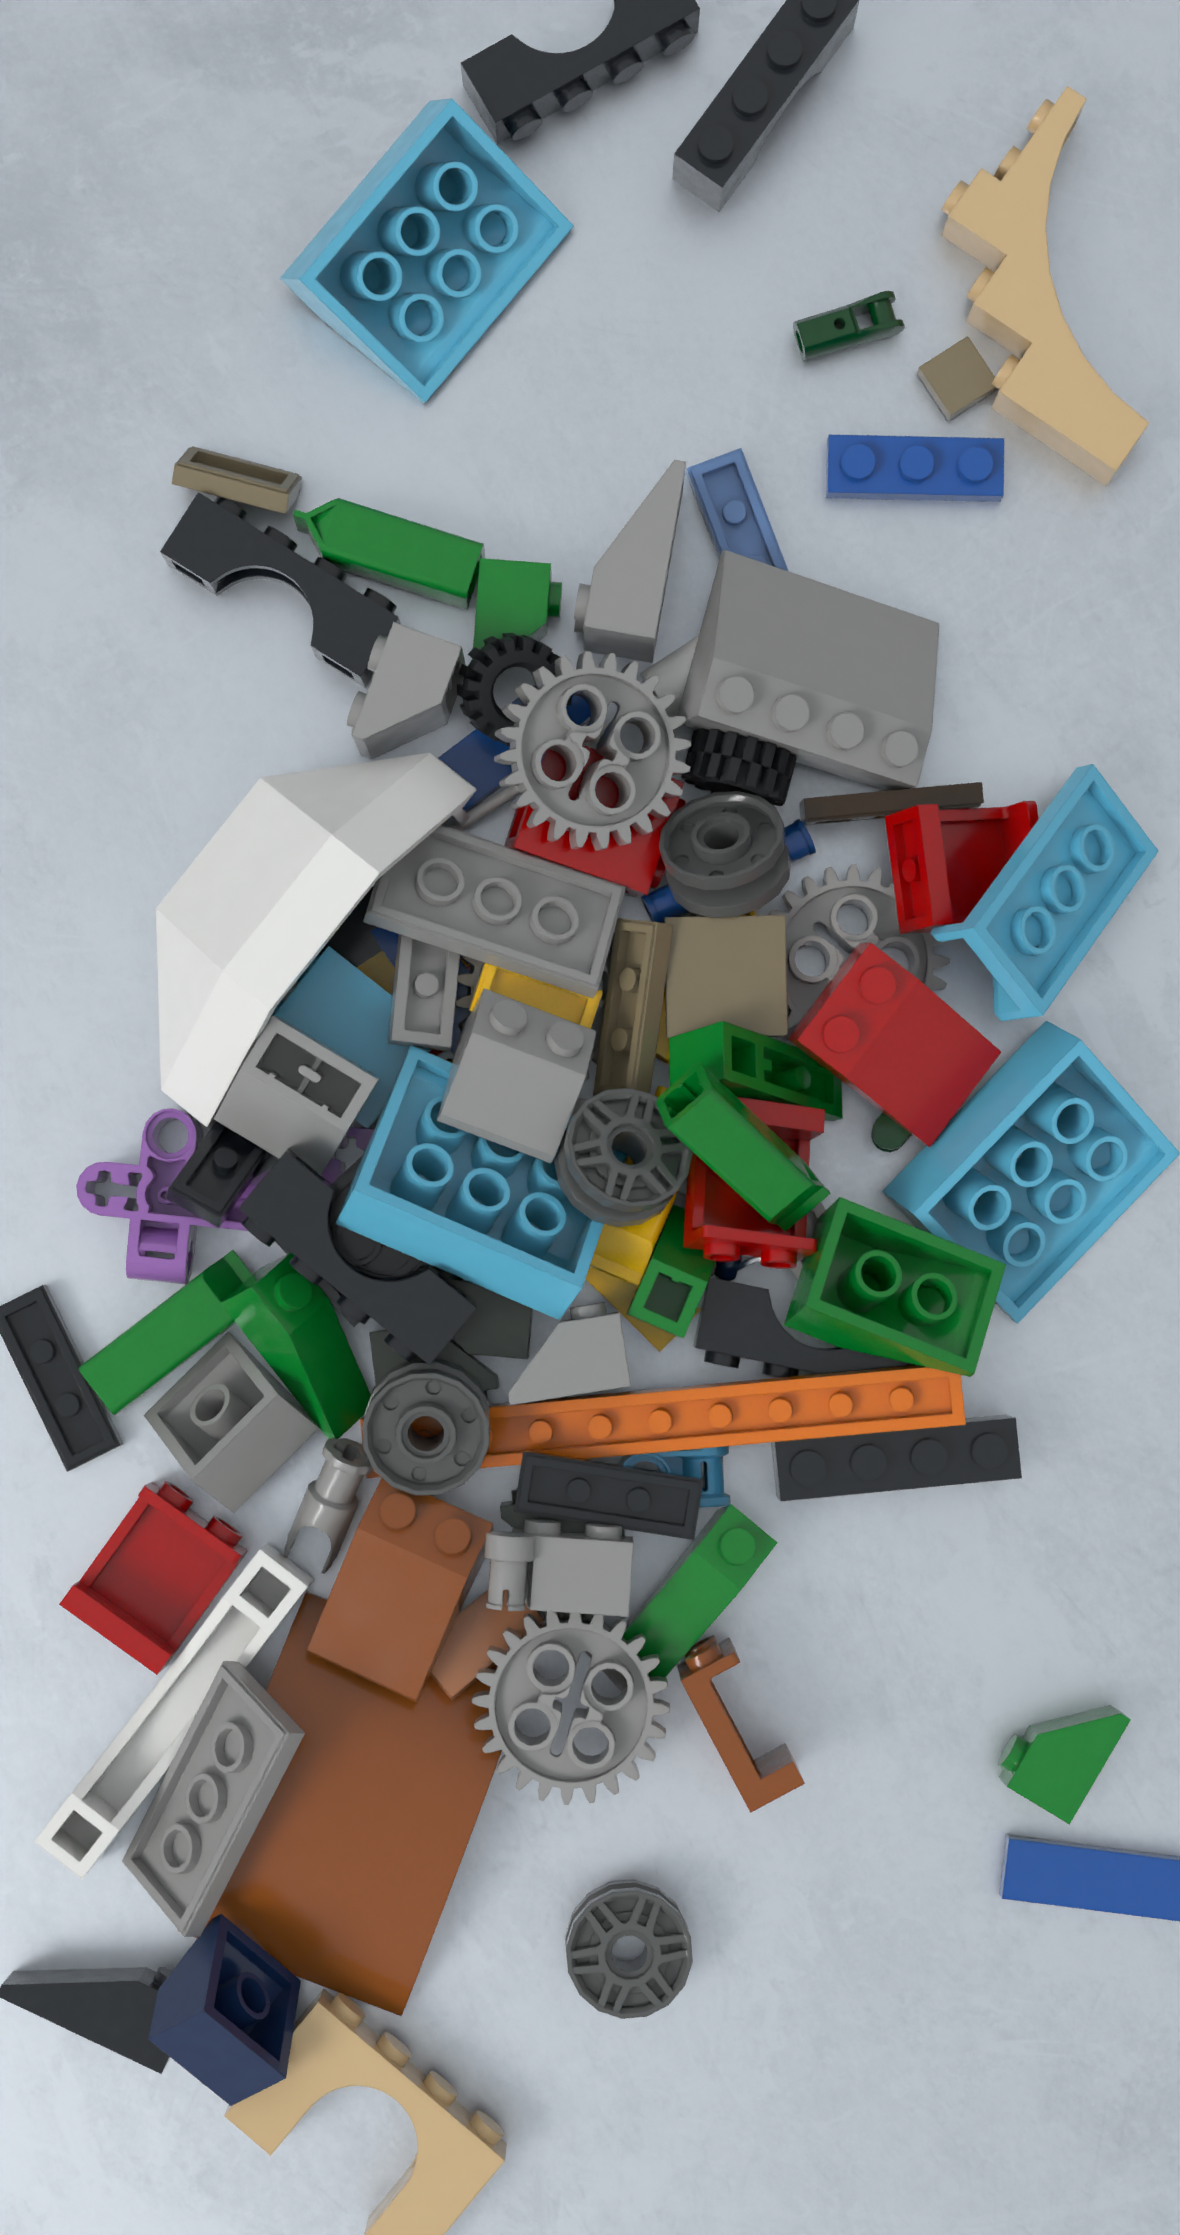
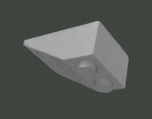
[574,460,686,663]

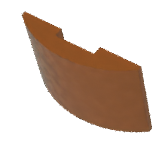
[178,1591,502,2016]

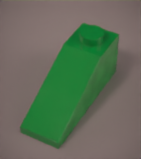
[669,1021,843,1121]
[220,1252,371,1440]
[623,1504,778,1677]

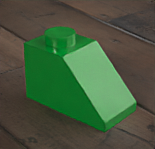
[472,558,562,674]
[998,1705,1131,1825]

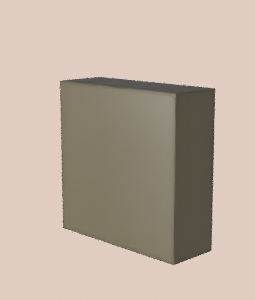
[917,336,998,421]

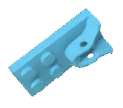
[931,764,1158,1021]

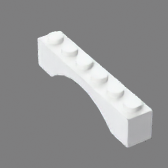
[34,1543,314,1879]

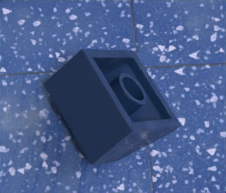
[148,1914,301,2106]

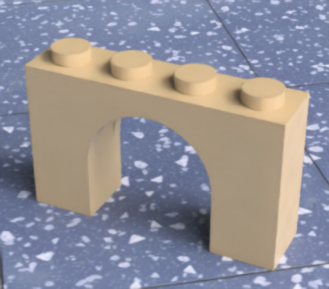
[224,1988,507,2235]

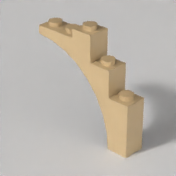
[941,86,1149,486]

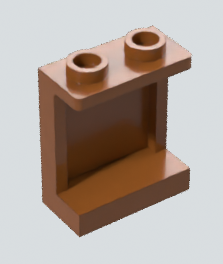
[677,1635,805,1813]

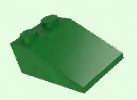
[784,1197,1006,1377]

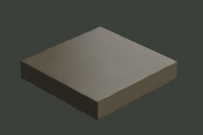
[664,915,788,1039]

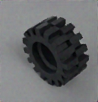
[457,633,572,746]
[681,728,797,806]

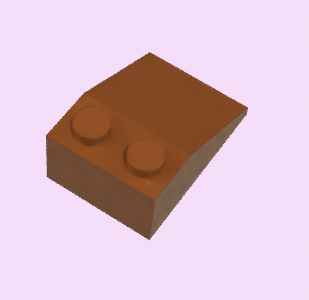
[307,1478,493,1703]

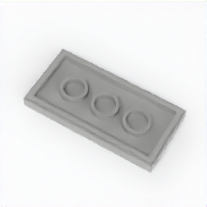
[363,825,626,998]
[122,1661,305,1937]

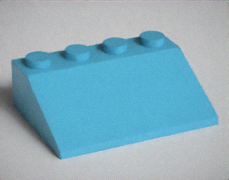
[279,98,574,403]
[882,1021,1180,1324]
[335,1045,627,1320]

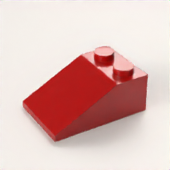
[787,942,1001,1147]

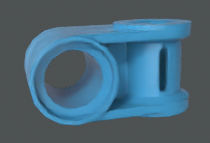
[617,1446,731,1507]

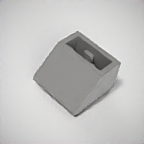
[347,622,466,760]
[214,1015,380,1175]

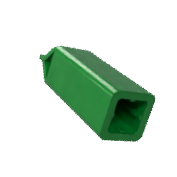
[293,498,485,610]
[656,1063,831,1232]
[78,1250,253,1415]

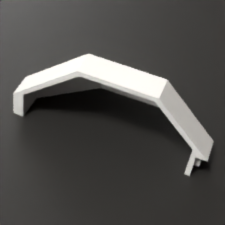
[156,753,477,1128]

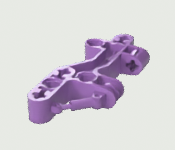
[76,1108,374,1284]

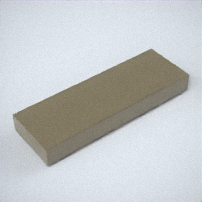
[593,918,673,1096]

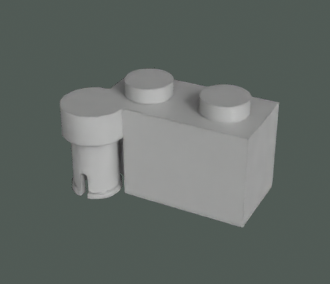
[484,1519,634,1617]

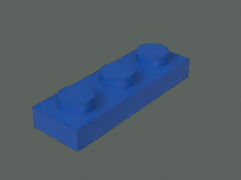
[826,434,1004,502]

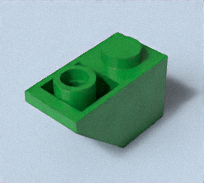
[626,1205,716,1338]

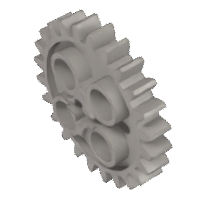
[494,651,691,851]
[768,864,950,1030]
[472,1611,670,1805]

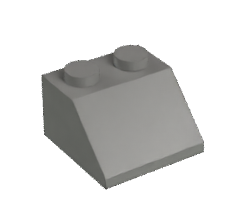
[437,988,597,1163]
[508,1302,631,1405]
[144,1332,319,1513]

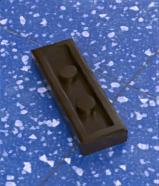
[799,782,984,826]

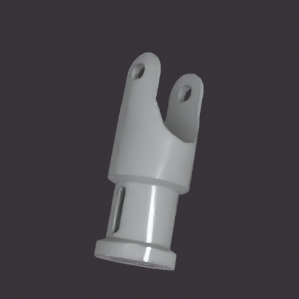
[284,1438,373,1574]

